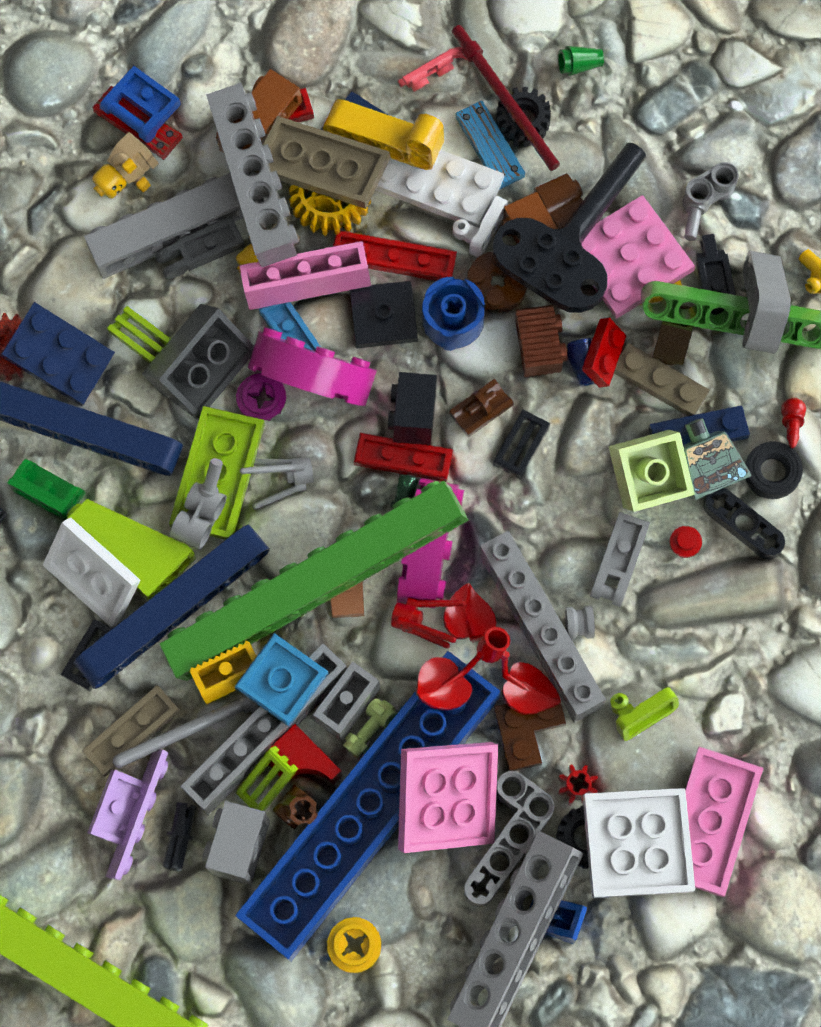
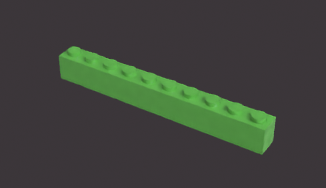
[160,481,469,681]

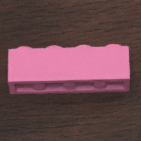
[239,241,371,310]

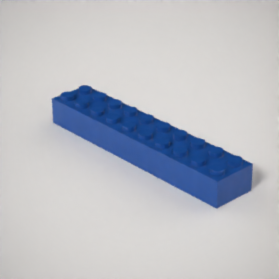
[235,651,501,962]

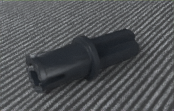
[163,802,197,871]

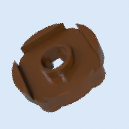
[467,252,527,312]

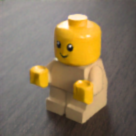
[92,132,159,199]

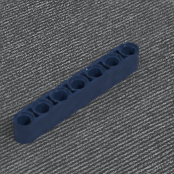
[0,381,183,476]
[73,524,270,689]

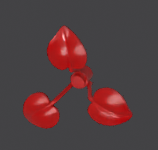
[416,583,561,715]

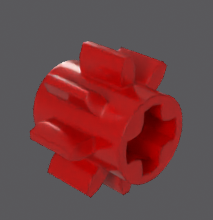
[558,764,598,806]

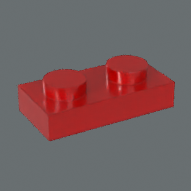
[582,317,626,388]

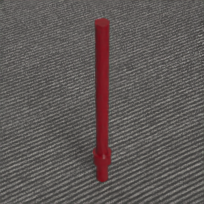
[451,25,560,171]

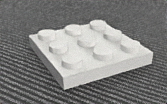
[583,788,695,898]

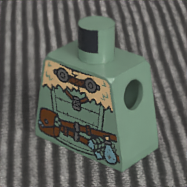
[683,418,751,500]

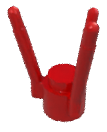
[391,597,466,649]

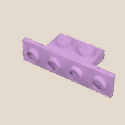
[87,750,169,880]

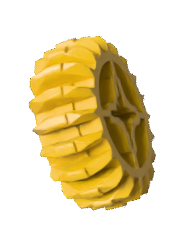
[289,185,371,237]

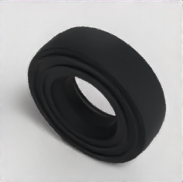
[745,441,803,499]

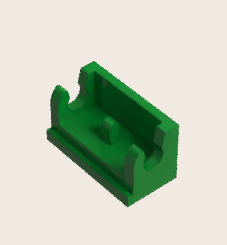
[7,459,85,521]

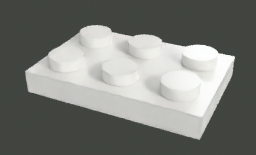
[43,517,141,628]

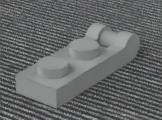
[590,512,650,607]

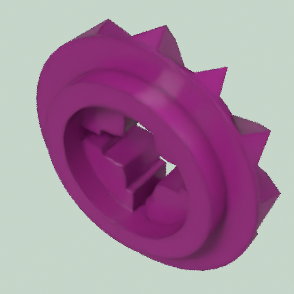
[236,373,286,421]

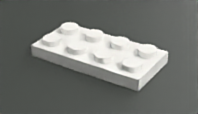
[375,150,504,228]

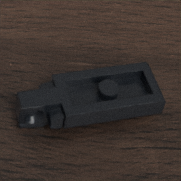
[696,234,736,315]

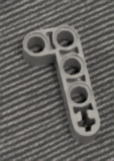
[742,250,791,354]
[464,771,554,907]

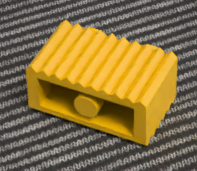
[190,641,257,705]

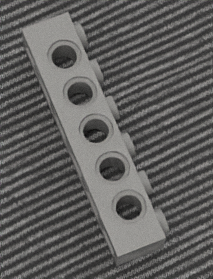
[206,83,299,267]
[479,531,606,723]
[180,644,347,815]
[447,830,584,1027]

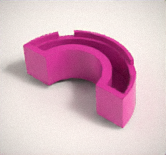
[247,327,377,406]
[397,478,465,609]

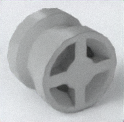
[565,606,595,640]

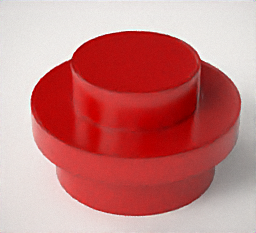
[669,526,702,558]

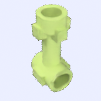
[343,698,397,758]

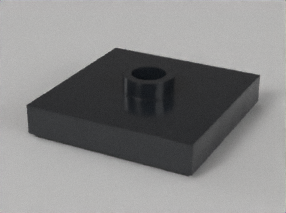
[350,281,418,349]

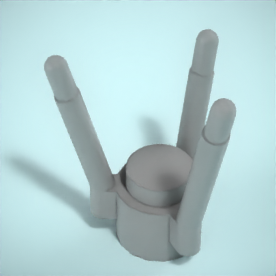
[240,457,314,509]

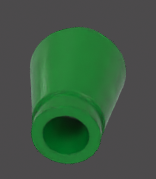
[558,46,604,76]

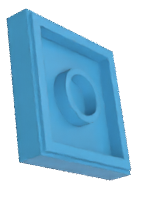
[234,633,329,727]

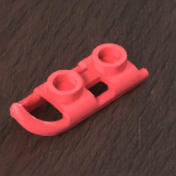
[398,47,473,92]

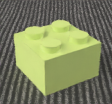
[608,430,695,512]

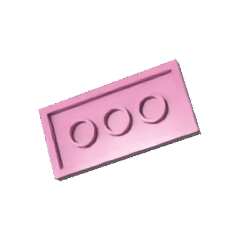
[685,746,763,897]

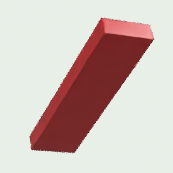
[333,231,457,281]

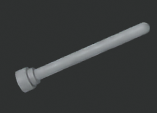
[113,694,260,768]

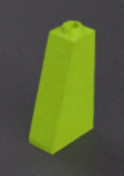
[66,499,196,601]

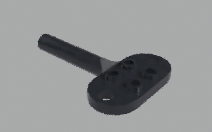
[493,142,646,313]

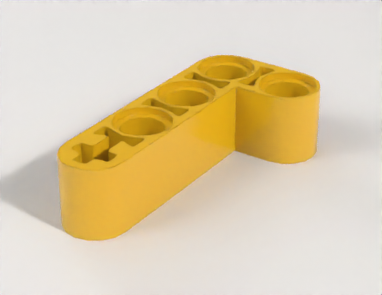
[323,99,444,170]

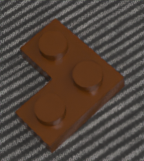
[494,693,566,771]

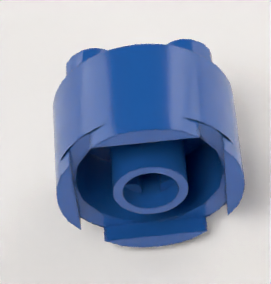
[422,277,485,351]

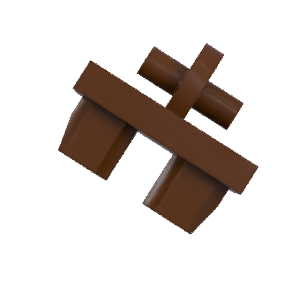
[449,379,514,438]

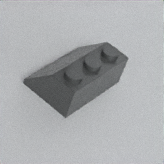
[142,304,254,420]

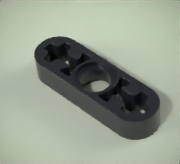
[704,488,785,559]

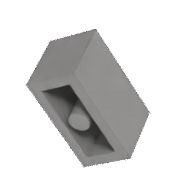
[313,662,381,741]

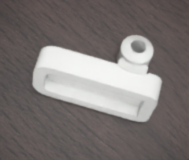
[453,196,508,258]

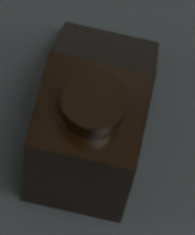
[652,305,694,366]

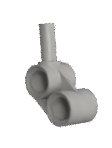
[683,162,739,241]
[170,458,227,550]

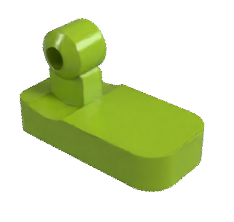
[610,687,679,741]

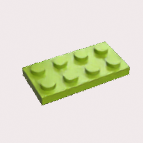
[169,406,265,540]

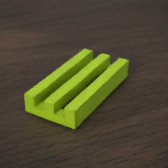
[107,306,171,363]
[235,746,298,811]

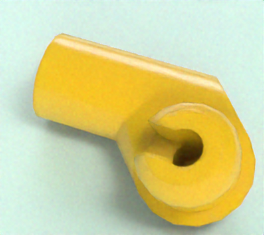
[799,249,821,294]

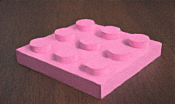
[582,195,695,319]
[398,742,498,853]

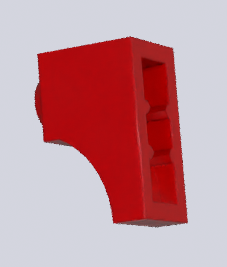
[266,724,343,785]

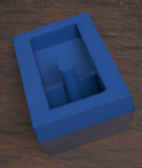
[529,898,587,944]

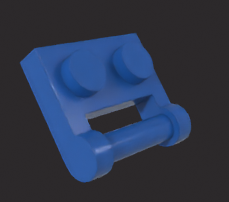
[100,66,181,143]

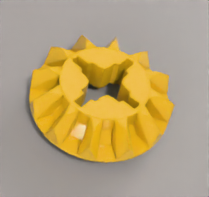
[327,917,381,973]

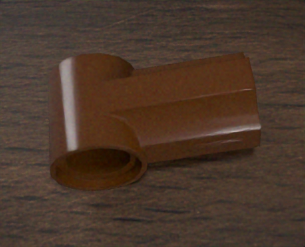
[272,785,318,830]

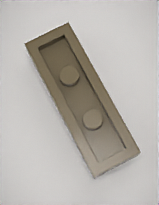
[614,343,710,416]
[82,685,180,777]

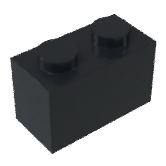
[388,372,437,445]

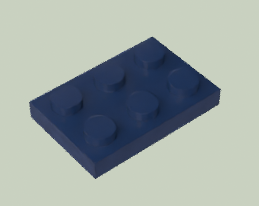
[0,302,115,406]

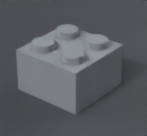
[202,801,270,886]

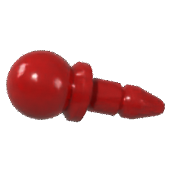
[781,398,806,448]

